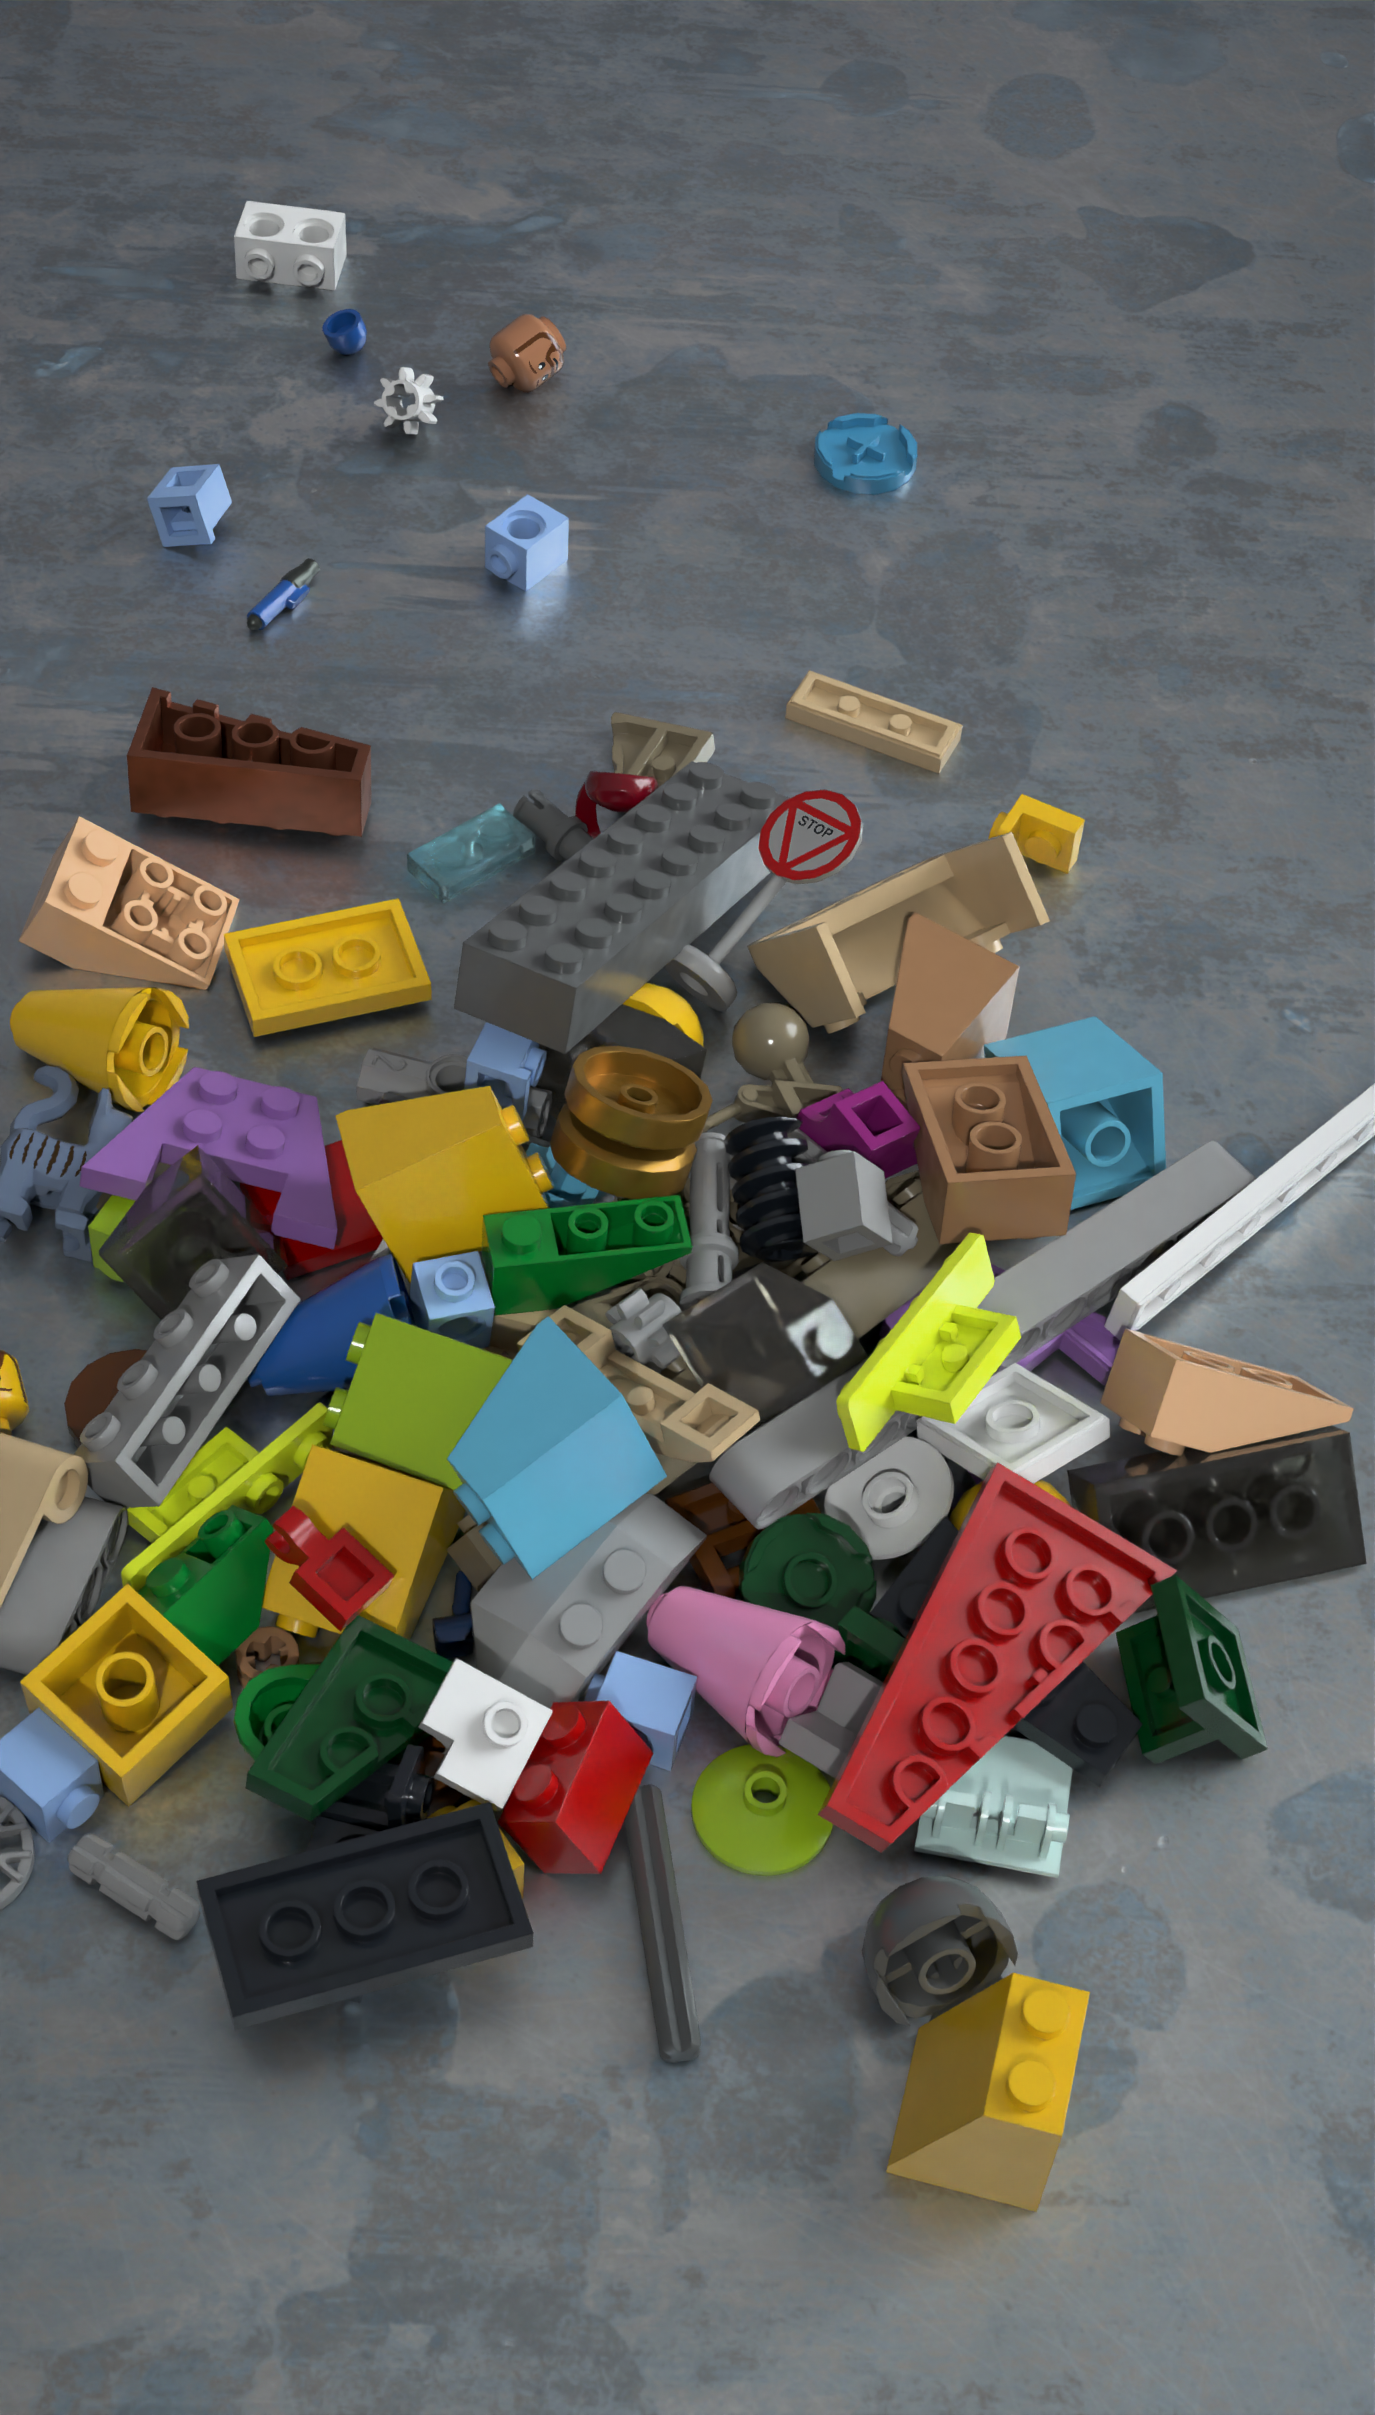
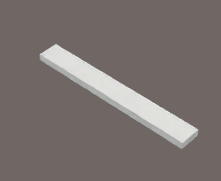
[1104,1083,1375,1341]

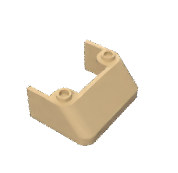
[747,832,1050,1034]

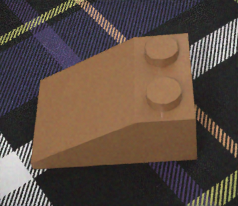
[902,1056,1076,1244]

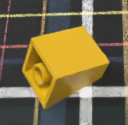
[335,1086,555,1284]
[262,1444,466,1640]
[886,1973,1090,2212]

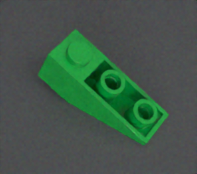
[481,1195,692,1316]

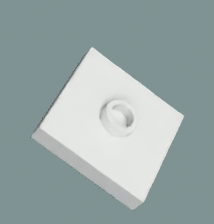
[916,1363,1110,1484]

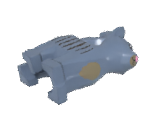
[0,1066,134,1262]

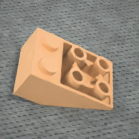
[19,816,240,990]

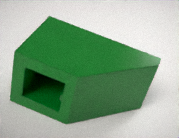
[137,1505,273,1666]

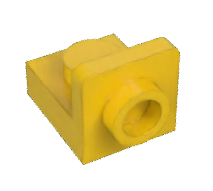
[988,794,1085,874]

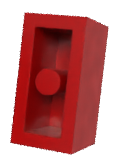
[498,1701,653,1874]

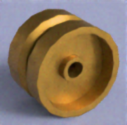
[550,1046,713,1199]

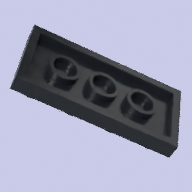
[196,1802,534,2031]

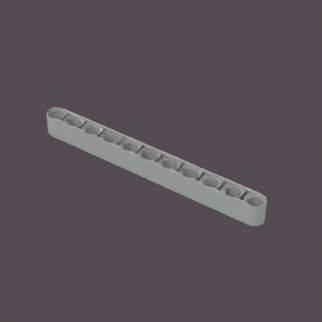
[709,1141,1257,1529]

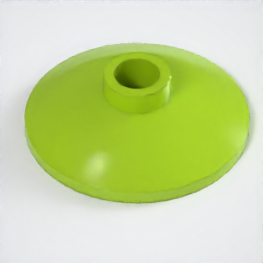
[691,1744,833,1876]

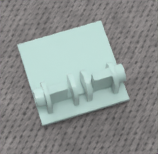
[914,1736,1073,1878]

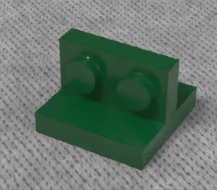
[1116,1574,1268,1765]

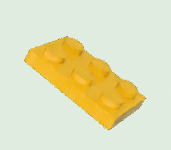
[223,898,432,1037]

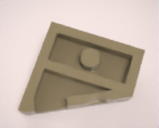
[611,712,715,813]

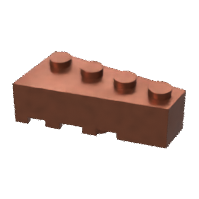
[127,687,372,837]

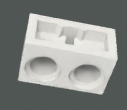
[234,201,347,291]

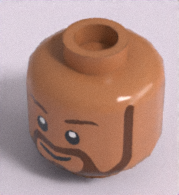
[488,314,566,393]

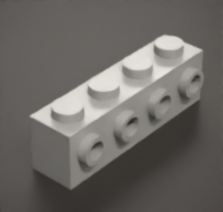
[74,1254,301,1508]

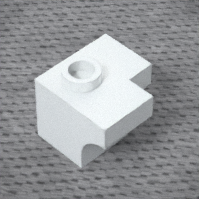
[419,1658,553,1812]

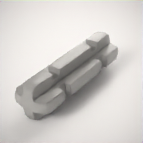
[67,1834,201,1940]

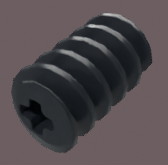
[724,1117,818,1262]

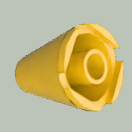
[10,987,189,1112]

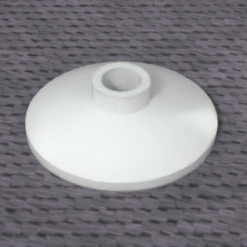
[824,1436,954,1560]

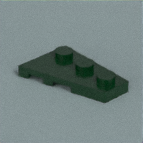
[245,1615,453,1821]

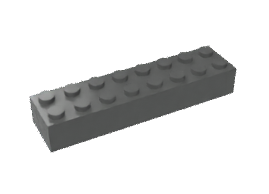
[454,761,789,1054]

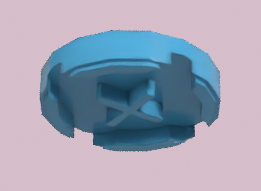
[814,413,918,495]

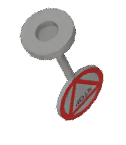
[664,789,863,1012]

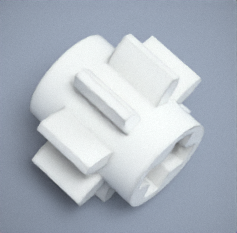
[374,367,443,435]

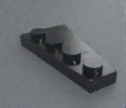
[869,1517,1142,1787]

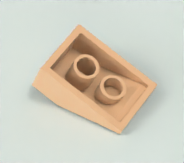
[1100,1328,1354,1456]

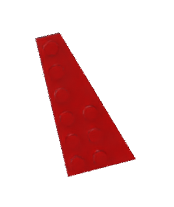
[818,1463,1177,1853]

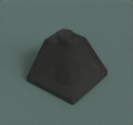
[662,1262,868,1435]

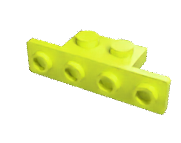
[836,1232,1021,1452]
[121,1402,333,1592]

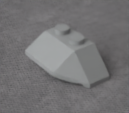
[470,1494,707,1709]

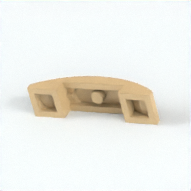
[517,1305,760,1463]

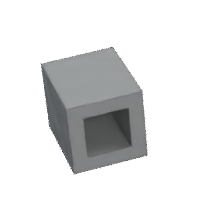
[795,1150,893,1261]

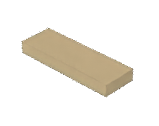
[785,670,963,774]

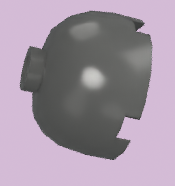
[862,1875,1018,2026]

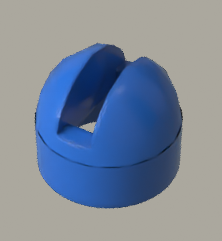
[322,309,367,355]

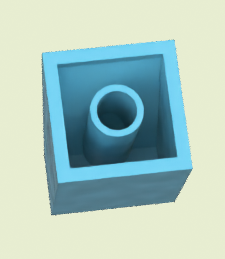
[984,1016,1166,1210]
[447,1316,667,1580]

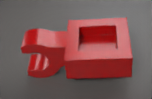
[265,1506,394,1632]

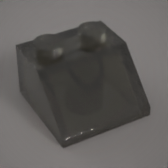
[99,1145,288,1320]

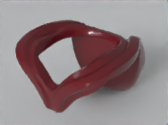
[575,771,659,838]

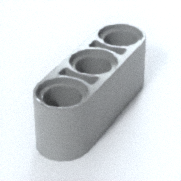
[0,1496,128,1675]

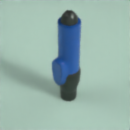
[247,558,320,630]

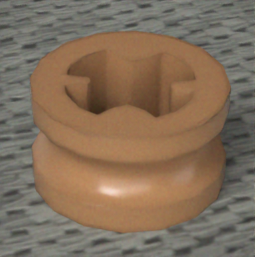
[235,1626,300,1689]

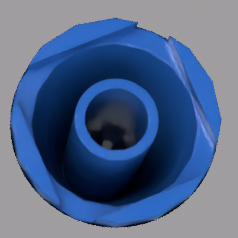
[247,1254,416,1396]

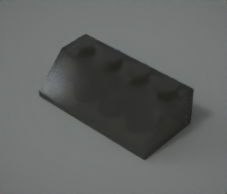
[1067,1425,1367,1614]

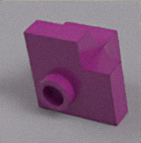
[796,1081,921,1179]

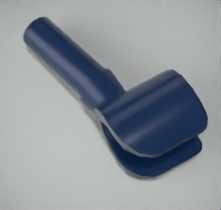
[432,1570,474,1659]

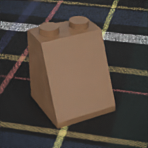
[881,912,1020,1113]

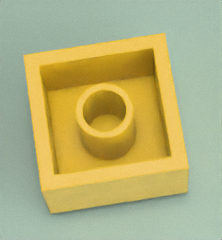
[20,1583,233,1807]

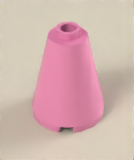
[646,1586,845,1757]

